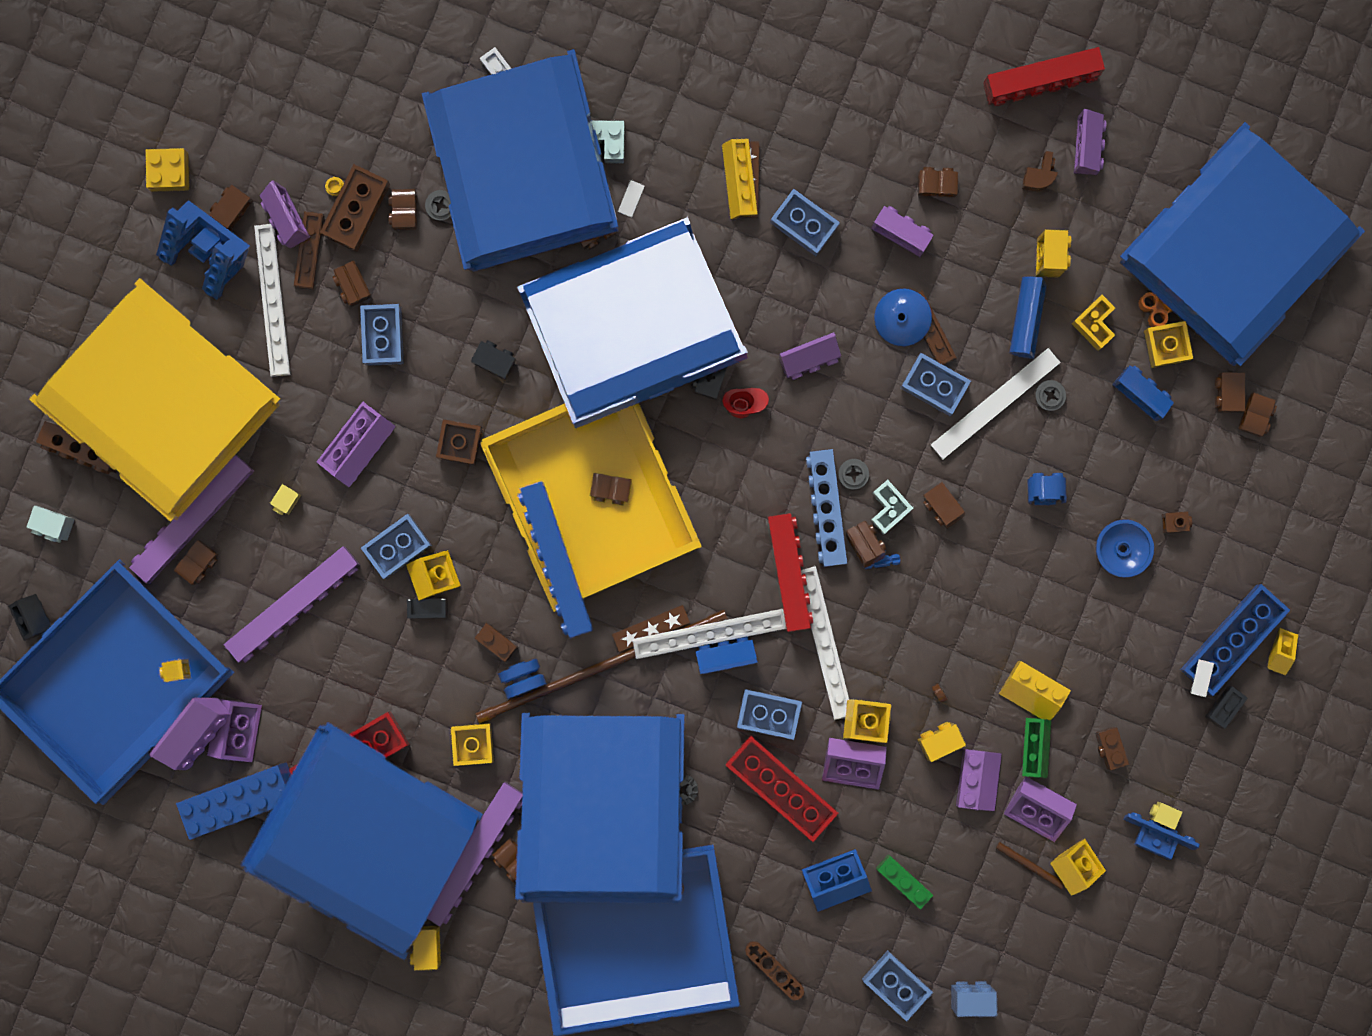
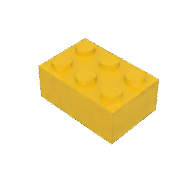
[1036,230,1071,277]

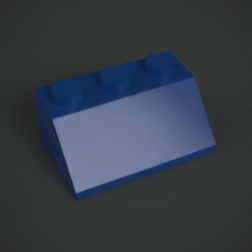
[1112,365,1174,421]
[696,637,758,674]
[802,849,872,911]

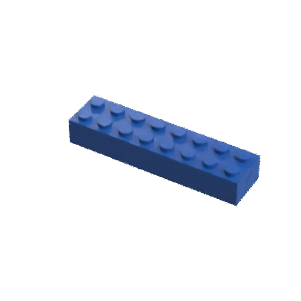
[518,481,593,638]

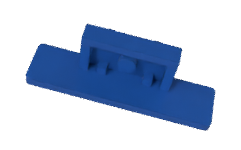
[1123,812,1200,860]

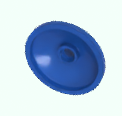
[874,289,932,346]
[1096,520,1154,577]

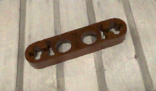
[745,941,804,1000]

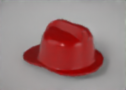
[722,388,769,419]

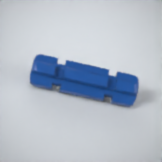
[863,554,901,569]

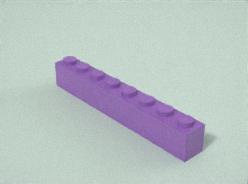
[129,455,254,584]
[223,546,360,663]
[427,782,523,926]

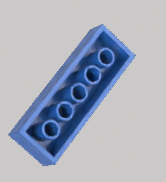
[1180,584,1290,696]
[176,762,291,840]

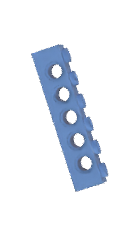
[806,449,847,567]

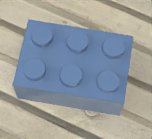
[770,189,840,256]
[360,304,404,366]
[900,353,971,416]
[361,514,432,580]
[737,689,802,740]
[862,950,933,1021]
[951,981,997,1017]

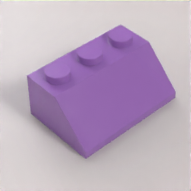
[1074,109,1106,175]
[260,181,310,248]
[871,206,933,257]
[779,333,841,380]
[207,699,262,762]
[822,738,886,790]
[956,749,1002,811]
[1004,777,1077,842]

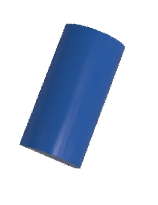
[1009,277,1047,359]

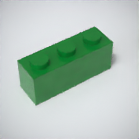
[1022,718,1051,778]
[876,854,933,910]

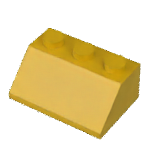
[999,661,1071,720]

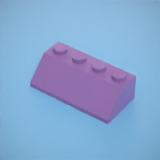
[317,402,396,487]
[150,698,231,770]

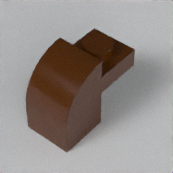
[1022,151,1058,191]

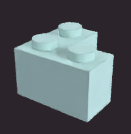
[592,121,625,163]
[870,480,913,535]
[27,506,75,543]

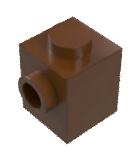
[1162,512,1192,533]

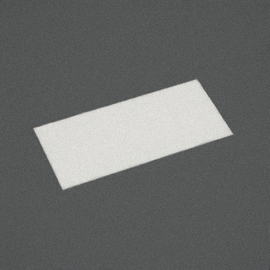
[618,180,644,217]
[1191,660,1214,697]

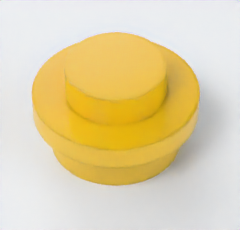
[325,177,344,196]

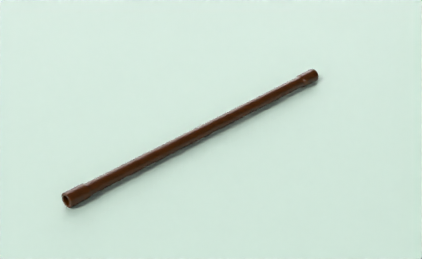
[475,610,728,724]

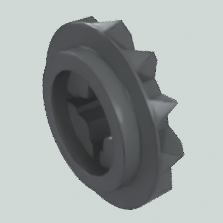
[425,190,451,221]
[1035,380,1066,411]
[838,459,869,490]
[680,774,698,805]

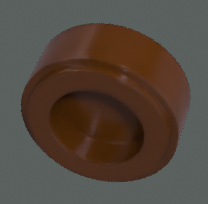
[932,683,948,703]

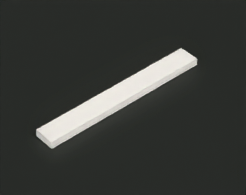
[254,224,291,377]
[930,348,1060,460]
[801,566,849,720]
[632,609,787,659]

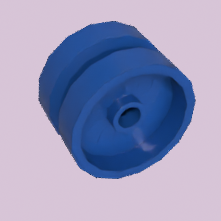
[498,658,547,699]

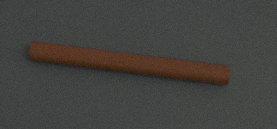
[996,842,1064,889]

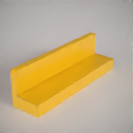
[722,139,757,219]

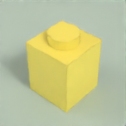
[270,484,301,515]
[1150,802,1182,830]

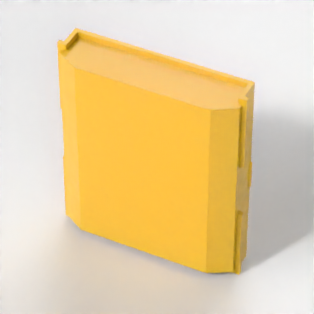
[29,278,280,521]
[480,403,702,612]

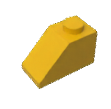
[1268,628,1298,675]
[159,659,191,682]

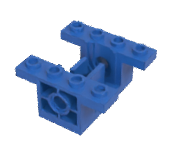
[156,200,250,300]

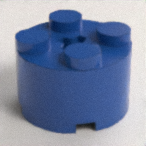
[1027,473,1067,505]

